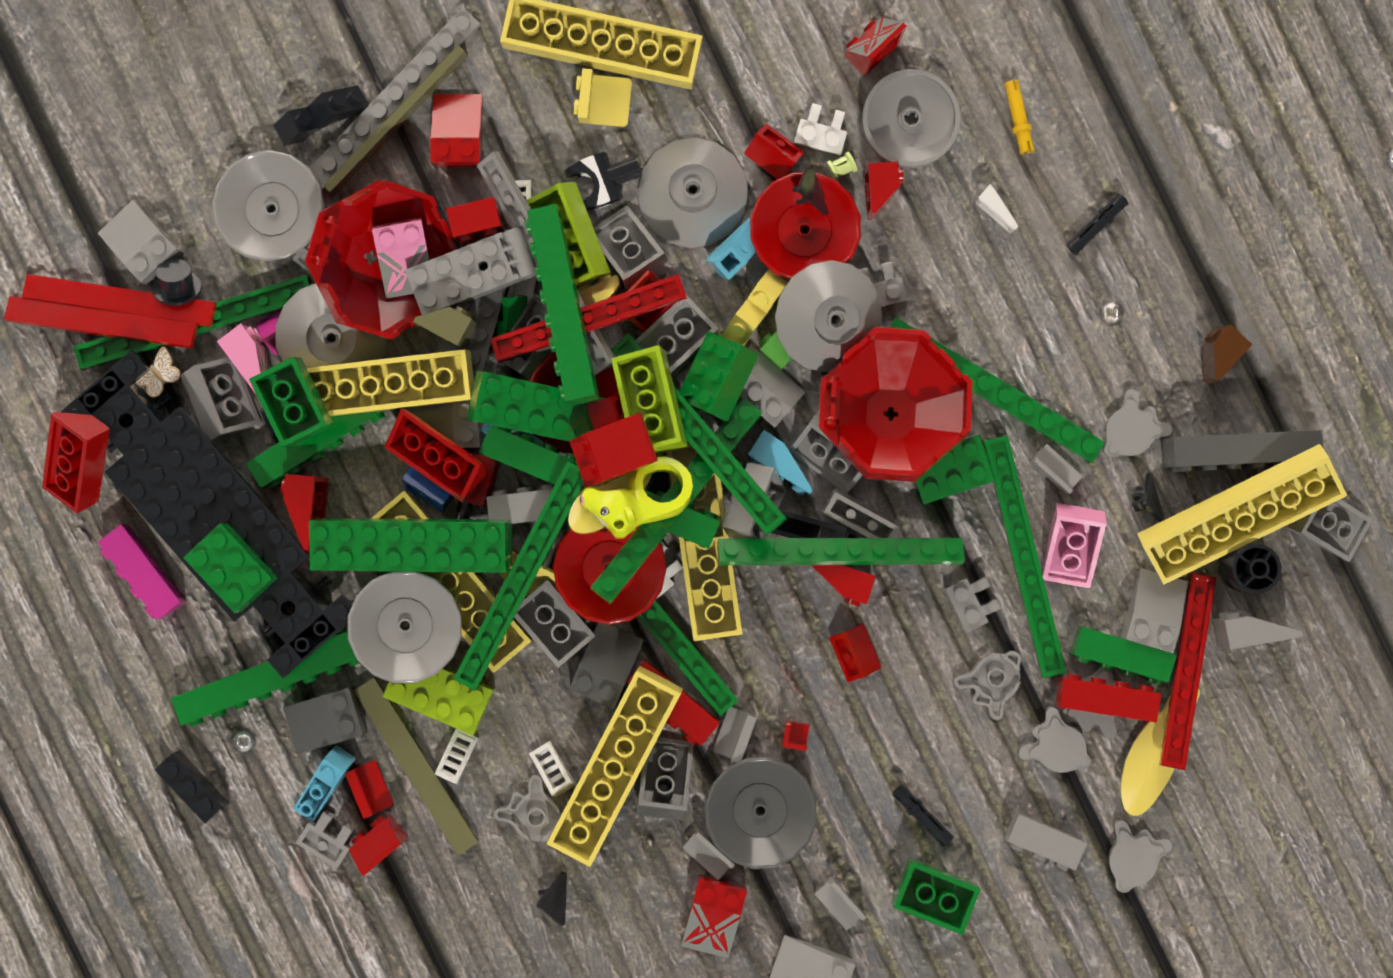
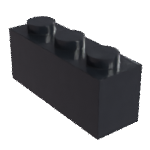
[155,750,229,823]

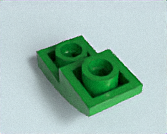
[497,295,528,336]

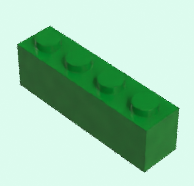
[1070,626,1177,685]

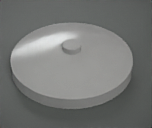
[862,69,960,168]

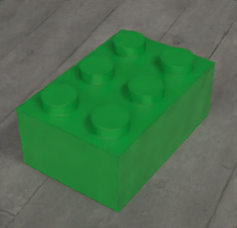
[679,332,759,422]
[249,357,334,447]
[916,434,996,504]
[183,523,278,613]
[891,857,981,935]

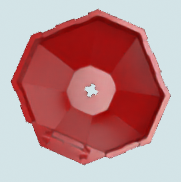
[304,180,457,340]
[819,327,973,482]

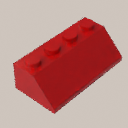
[384,408,486,503]
[42,412,110,514]

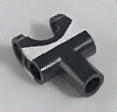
[564,152,642,211]

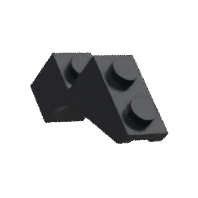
[274,85,369,146]
[771,510,861,538]

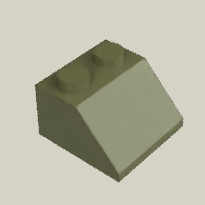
[413,306,477,350]

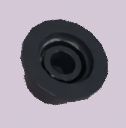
[152,259,202,306]

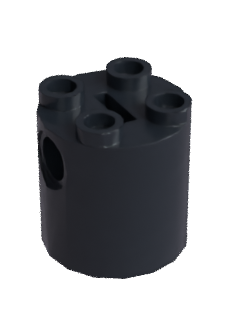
[1218,544,1282,593]

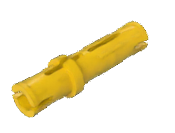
[1004,80,1035,155]

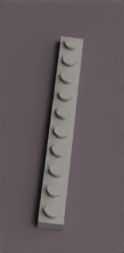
[310,7,481,193]
[477,151,614,375]

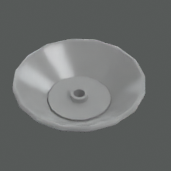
[638,137,749,248]
[212,150,324,262]
[775,260,882,372]
[275,283,387,368]
[348,571,462,683]

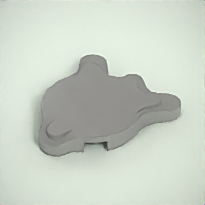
[1103,389,1172,458]
[953,650,1022,720]
[1059,668,1117,739]
[1018,706,1091,773]
[494,774,561,842]
[1108,820,1172,893]

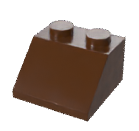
[1201,324,1252,384]

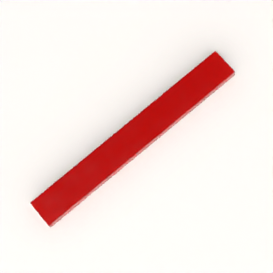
[22,274,217,328]
[490,274,687,363]
[4,296,198,349]
[1159,572,1216,770]

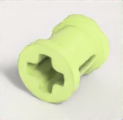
[826,151,858,181]

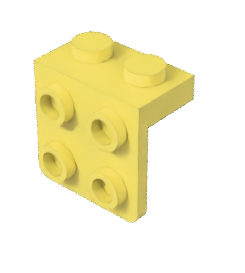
[574,68,632,127]

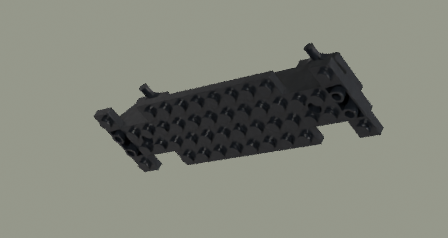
[61,350,353,678]

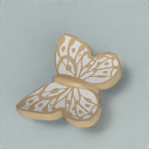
[135,347,181,398]

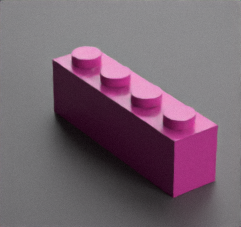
[98,524,186,620]

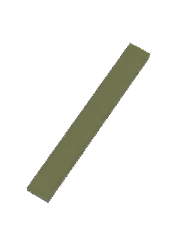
[324,45,467,196]
[353,677,479,856]

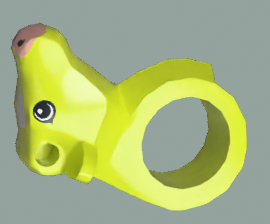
[580,457,693,539]

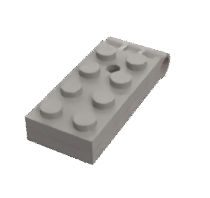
[405,227,536,315]

